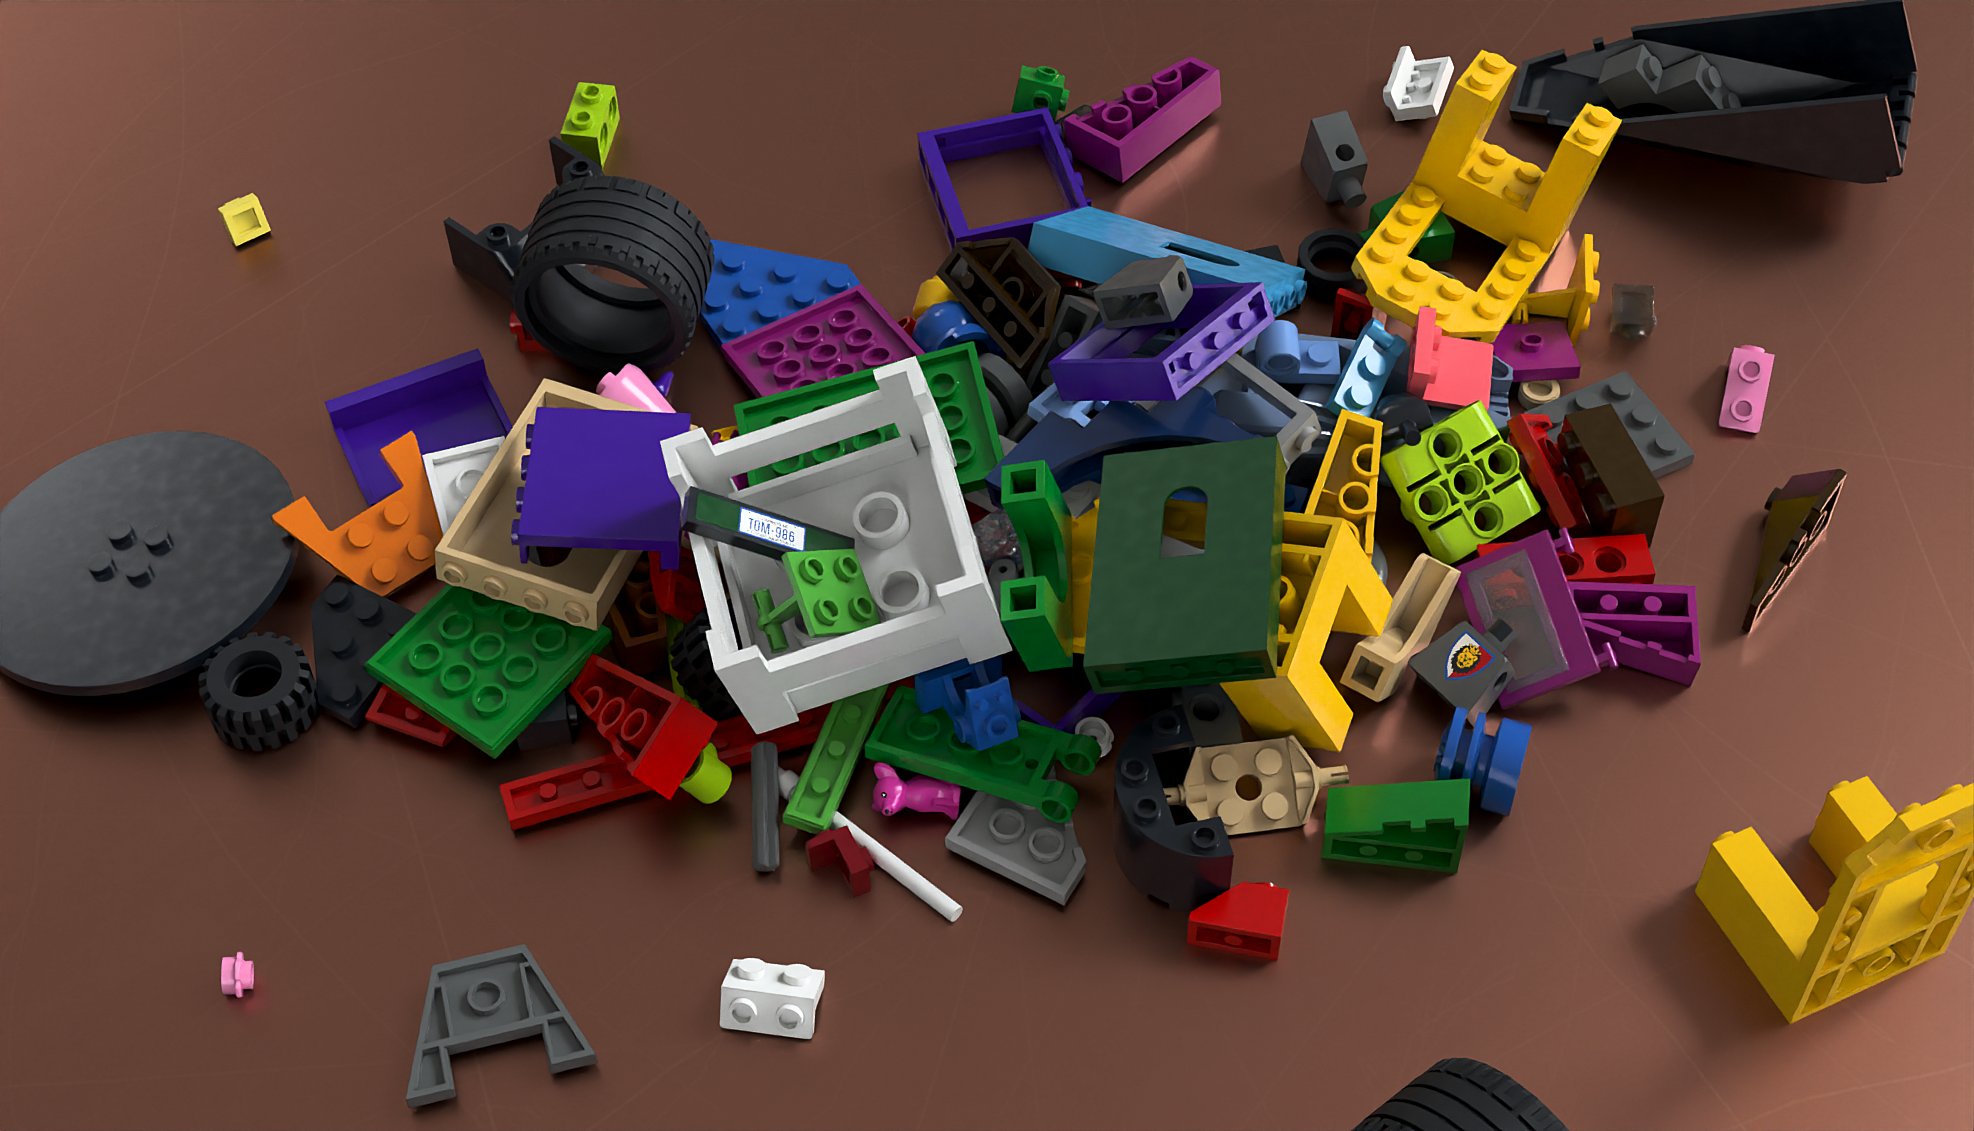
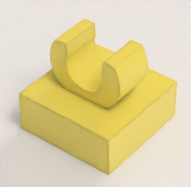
[218,193,271,246]

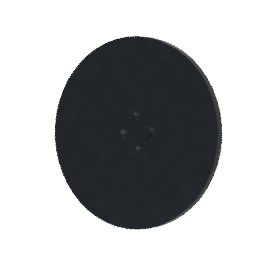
[0,431,300,696]

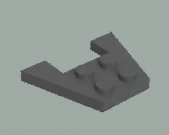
[405,944,598,1108]

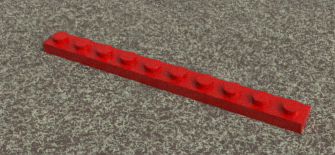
[499,675,915,830]

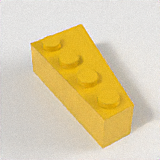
[1304,409,1383,562]

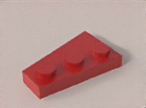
[1506,413,1590,532]

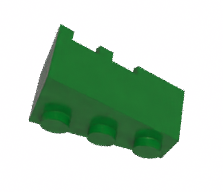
[1321,778,1470,873]

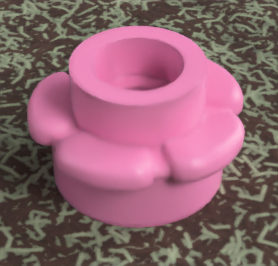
[221,952,254,998]

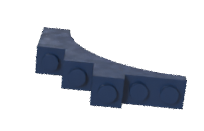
[984,386,1263,513]

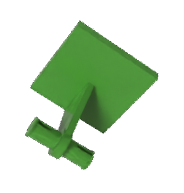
[751,549,881,654]

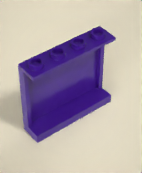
[324,348,513,509]
[511,407,691,570]

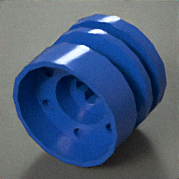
[1433,706,1532,817]

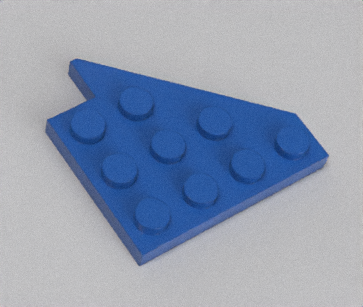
[698,239,861,351]

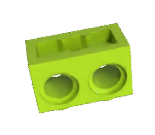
[560,82,620,170]

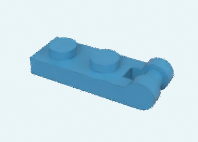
[1325,318,1407,418]

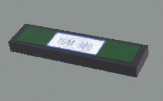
[681,486,855,562]

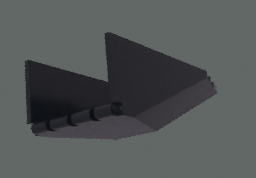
[1509,0,1918,184]

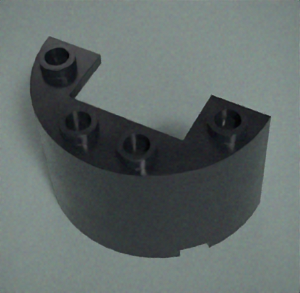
[1112,704,1234,913]

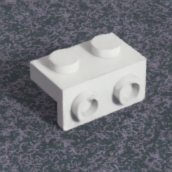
[1383,46,1454,121]
[720,958,825,1039]

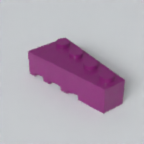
[1064,56,1221,183]

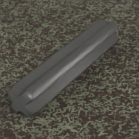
[751,742,780,872]

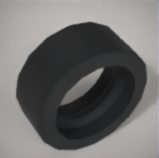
[1297,228,1366,302]

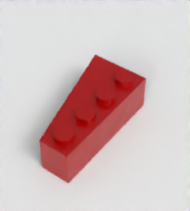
[568,653,718,800]

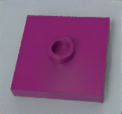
[1490,321,1581,382]

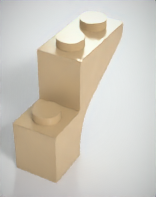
[1340,553,1461,702]

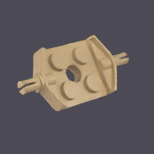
[1163,735,1349,836]

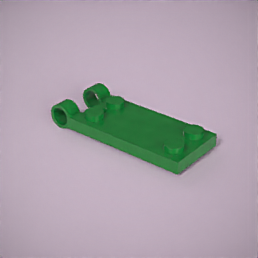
[865,685,1102,823]

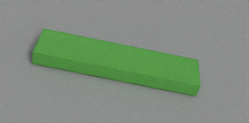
[783,684,889,835]

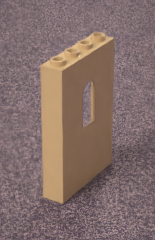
[435,378,698,631]

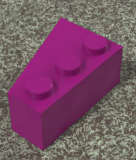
[1568,581,1701,687]

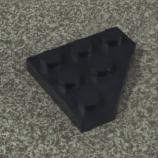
[311,574,417,728]

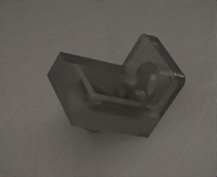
[1610,284,1657,340]

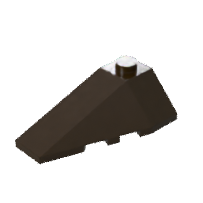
[1741,469,1847,632]

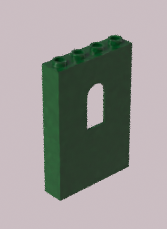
[1083,436,1286,694]

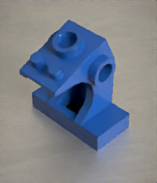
[915,654,1021,751]

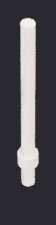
[778,766,963,922]

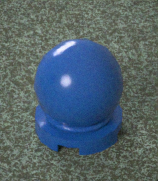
[912,300,1007,362]

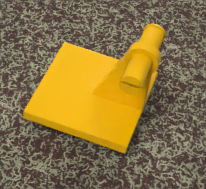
[1512,234,1600,346]

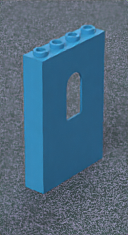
[1028,206,1307,318]

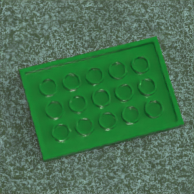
[734,341,1004,494]

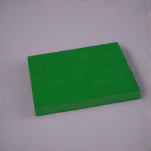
[364,584,613,759]

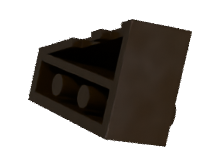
[1557,403,1665,548]

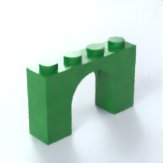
[1001,460,1073,672]

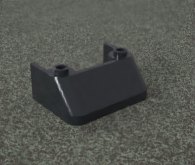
[443,136,605,303]

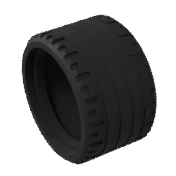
[510,175,715,375]

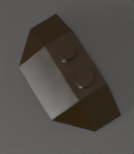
[936,237,1061,371]

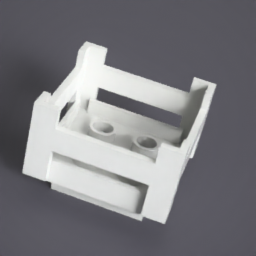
[660,356,1013,735]

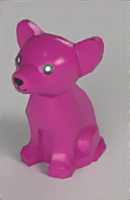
[872,763,962,820]

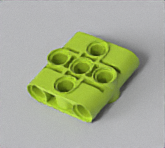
[1380,400,1541,565]

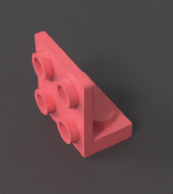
[1406,306,1494,411]

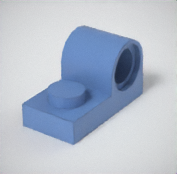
[1254,320,1341,384]

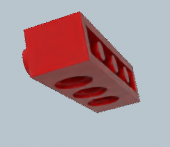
[1474,534,1656,611]

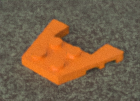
[271,431,443,598]

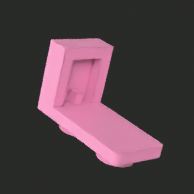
[1718,345,1775,434]

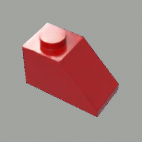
[1331,288,1387,340]
[1186,881,1290,960]

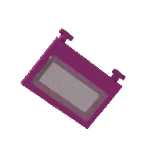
[1454,528,1619,710]

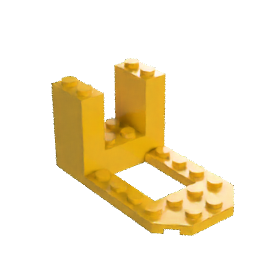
[1351,50,1622,343]
[1071,497,1393,753]
[1695,776,1974,1024]

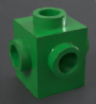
[1011,65,1070,123]

